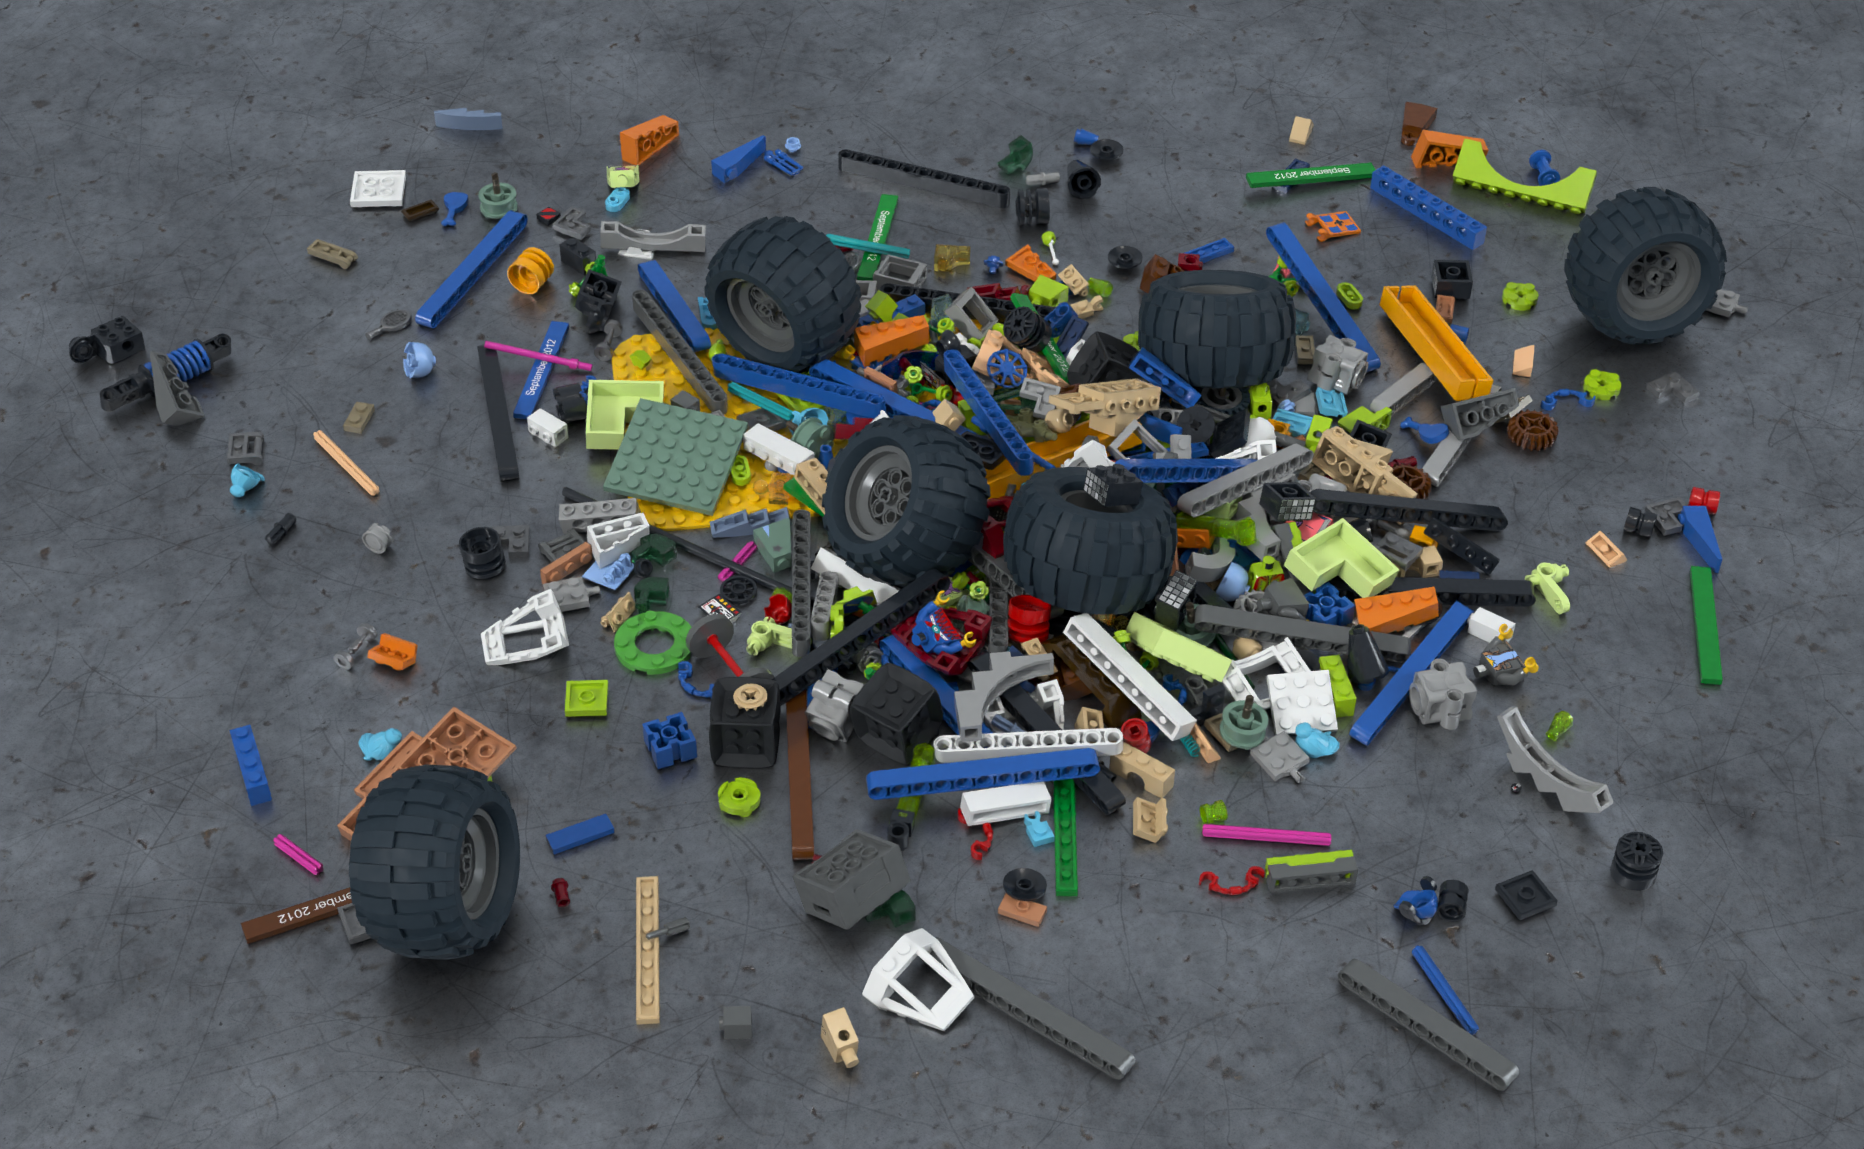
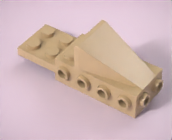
[1049,379,1161,437]
[1312,426,1418,525]

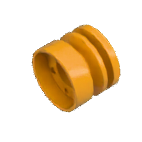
[507,247,554,294]

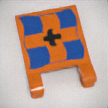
[1305,211,1361,242]

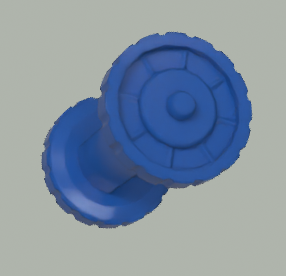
[1529,150,1560,186]

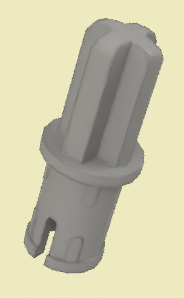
[1026,172,1060,185]

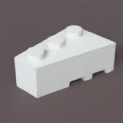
[587,513,649,569]

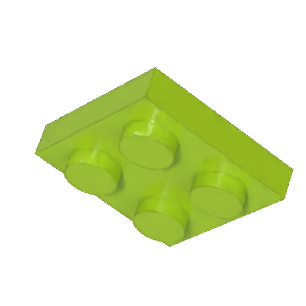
[565,680,609,717]

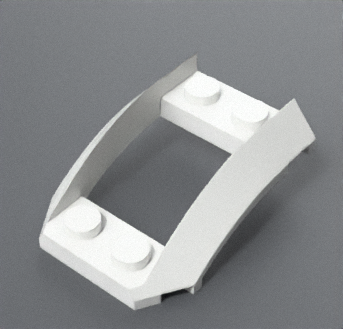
[1222,637,1310,709]

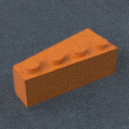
[620,115,679,165]
[854,315,929,367]
[1354,587,1439,634]

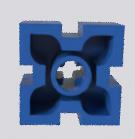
[1304,582,1355,627]
[642,712,697,769]

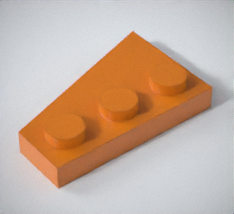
[1005,244,1056,282]

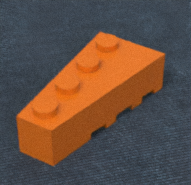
[1411,130,1489,168]

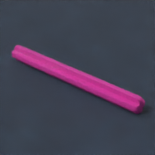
[1202,824,1331,846]

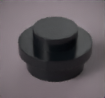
[634,558,653,578]

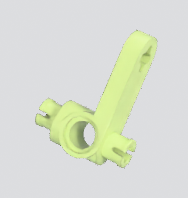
[1525,562,1570,614]
[746,617,812,656]

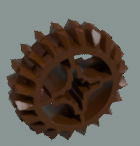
[1507,409,1559,452]
[1391,463,1432,500]

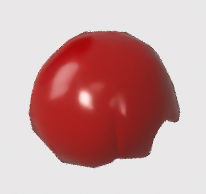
[764,594,792,626]

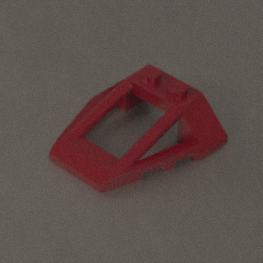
[981,496,1014,559]
[891,607,992,675]

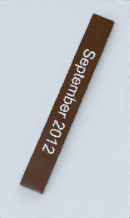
[241,887,352,944]

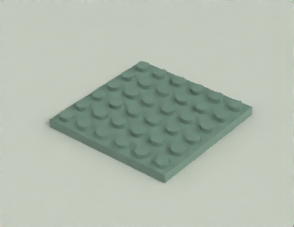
[603,398,748,516]

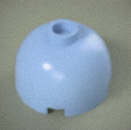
[403,342,436,378]
[1216,562,1250,602]

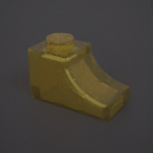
[934,244,971,272]

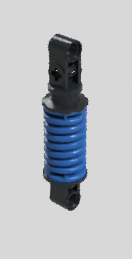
[100,333,231,412]

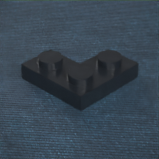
[1188,684,1225,727]

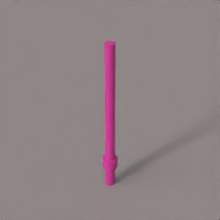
[484,341,593,371]

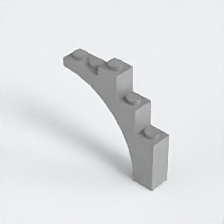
[1235,473,1295,561]
[954,651,1054,742]
[1497,707,1614,813]

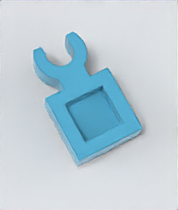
[1024,811,1055,847]

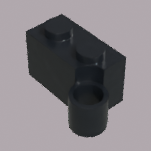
[559,238,596,276]

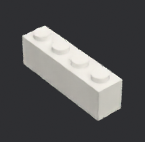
[743,423,815,475]
[960,782,1052,826]

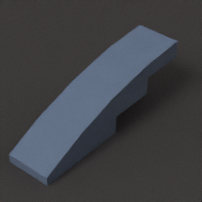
[434,108,503,130]
[710,507,792,538]

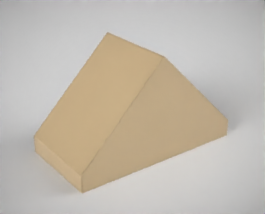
[1289,116,1314,145]

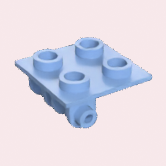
[582,553,634,590]

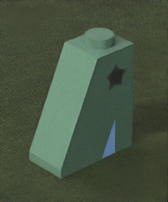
[753,518,792,573]

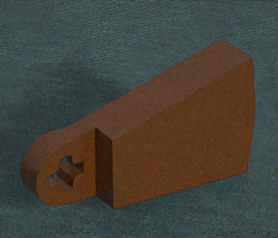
[1401,102,1438,146]

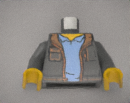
[1473,624,1539,686]

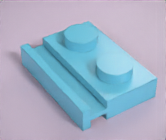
[1315,387,1348,417]
[1273,408,1313,438]

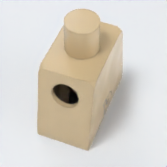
[821,1007,859,1068]

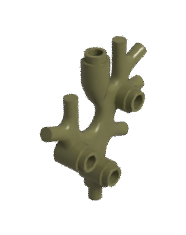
[988,408,1058,442]

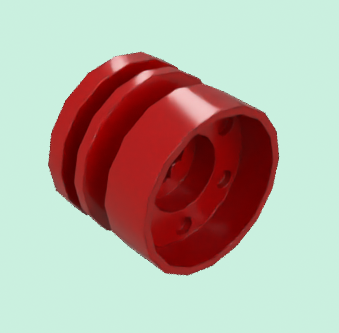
[1008,595,1051,643]

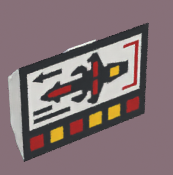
[698,594,742,623]

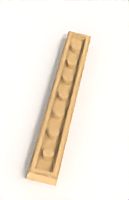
[636,876,660,1025]

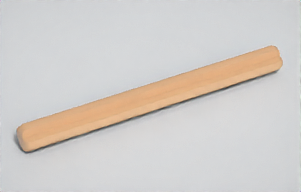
[313,430,380,496]

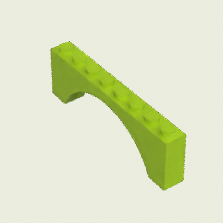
[1453,139,1597,214]

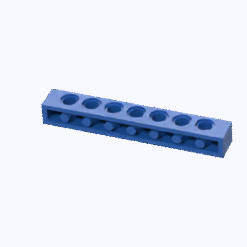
[1370,165,1487,250]

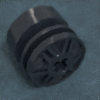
[1015,188,1050,225]
[1003,306,1052,353]
[459,527,506,579]
[1610,832,1664,891]

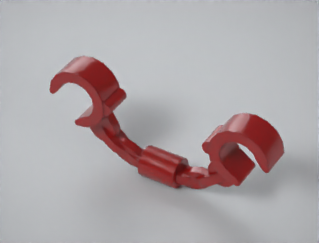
[958,808,994,860]
[1199,866,1265,895]

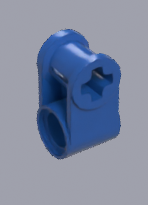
[1044,302,1078,338]

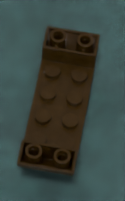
[1040,634,1142,729]

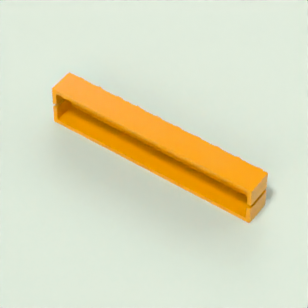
[1379,285,1494,401]
[985,420,1142,499]

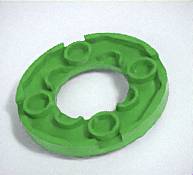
[614,610,692,675]

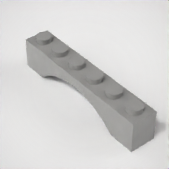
[600,221,706,252]

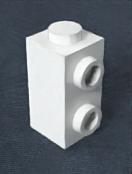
[527,408,569,447]
[1467,607,1516,643]

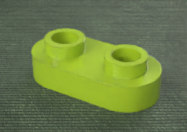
[1336,282,1363,310]
[730,455,751,486]

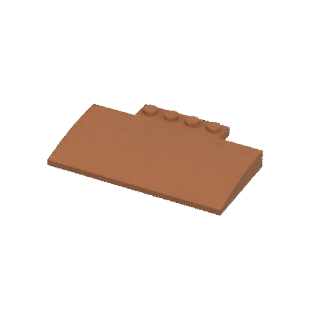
[337,707,517,841]

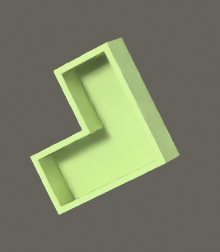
[586,380,664,449]
[1284,518,1399,598]
[1126,612,1232,683]

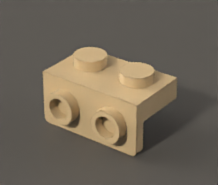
[1133,797,1168,843]

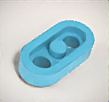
[605,187,630,212]

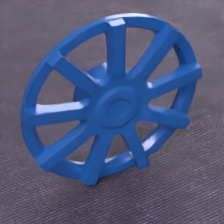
[987,349,1027,388]

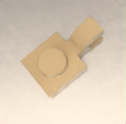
[1070,295,1103,319]

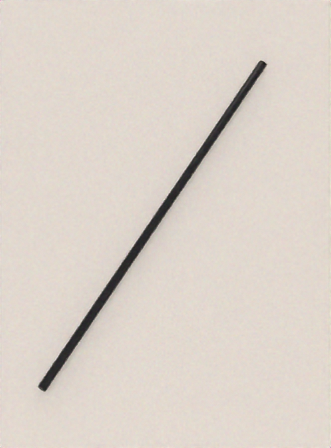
[562,487,892,638]

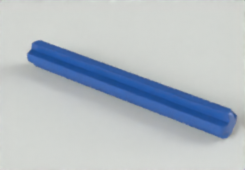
[1412,945,1479,1035]

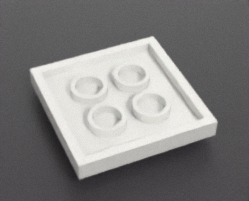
[350,170,406,208]
[1266,670,1338,736]

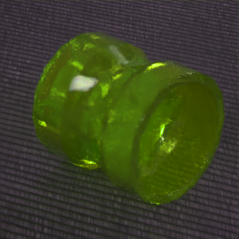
[1199,800,1228,824]

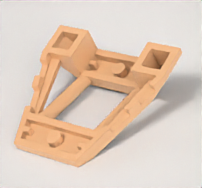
[972,329,1046,386]
[1021,348,1069,387]

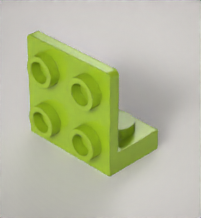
[1337,406,1392,433]

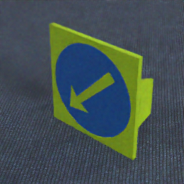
[836,586,877,617]

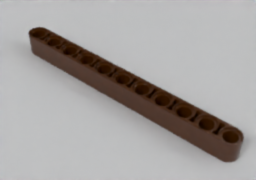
[786,689,814,860]

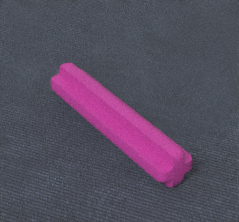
[718,541,757,581]
[273,834,324,875]

